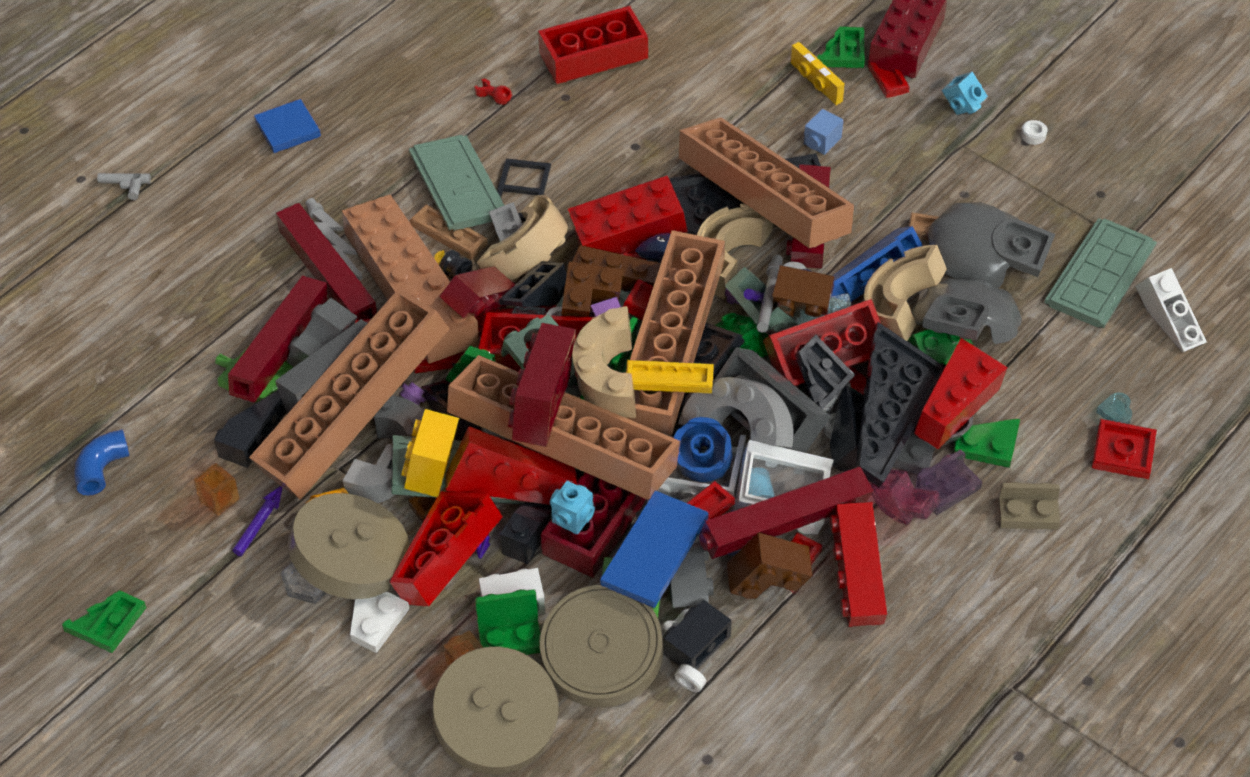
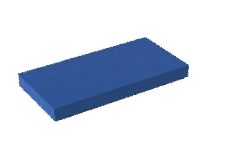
[600,490,708,608]

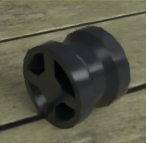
[439,250,473,279]

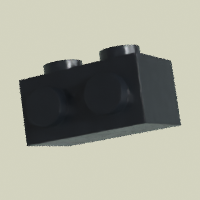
[663,600,732,670]

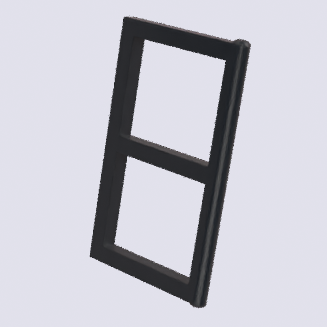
[497,158,551,221]

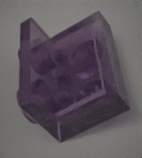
[915,450,982,515]

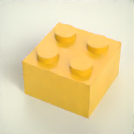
[401,409,459,497]

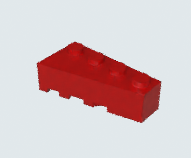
[915,338,1008,449]
[446,427,577,505]
[390,491,503,607]
[830,502,887,627]

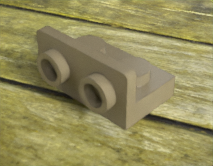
[998,482,1060,530]

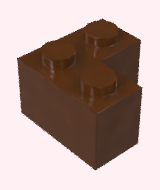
[561,262,623,317]
[773,265,835,318]
[727,533,813,600]

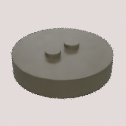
[288,493,409,599]
[540,584,664,708]
[432,647,559,775]

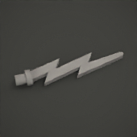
[305,198,363,280]

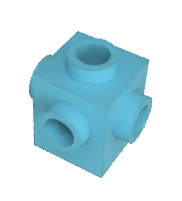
[942,72,988,115]
[550,481,595,535]

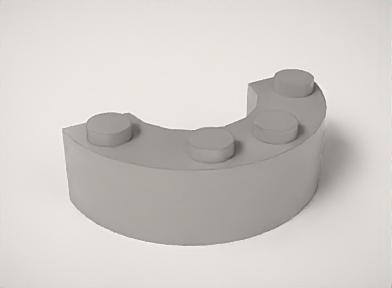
[678,377,793,448]

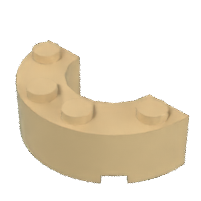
[476,195,568,283]
[697,204,773,299]
[864,245,947,341]
[572,306,636,418]

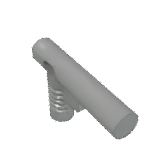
[97,173,151,200]

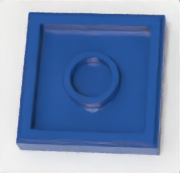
[254,99,321,153]

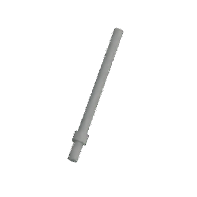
[757,255,782,332]

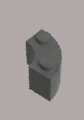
[287,298,357,367]
[374,395,424,439]
[669,535,714,608]

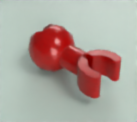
[474,78,512,105]

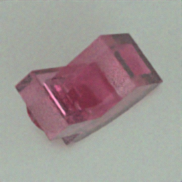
[870,469,941,525]

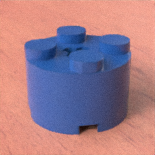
[674,417,732,482]

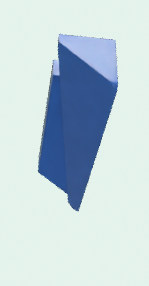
[831,226,923,302]

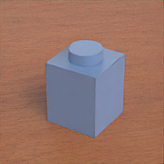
[804,109,843,155]

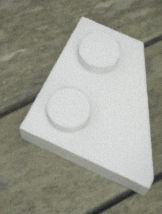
[350,592,409,653]

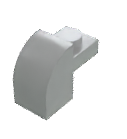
[343,443,395,503]

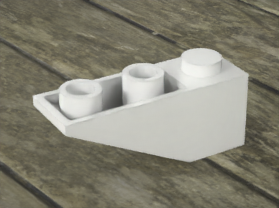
[1136,268,1207,352]

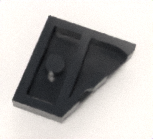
[794,335,855,409]

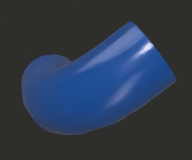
[75,429,130,495]

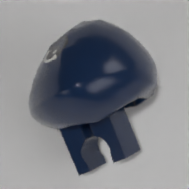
[635,233,671,263]

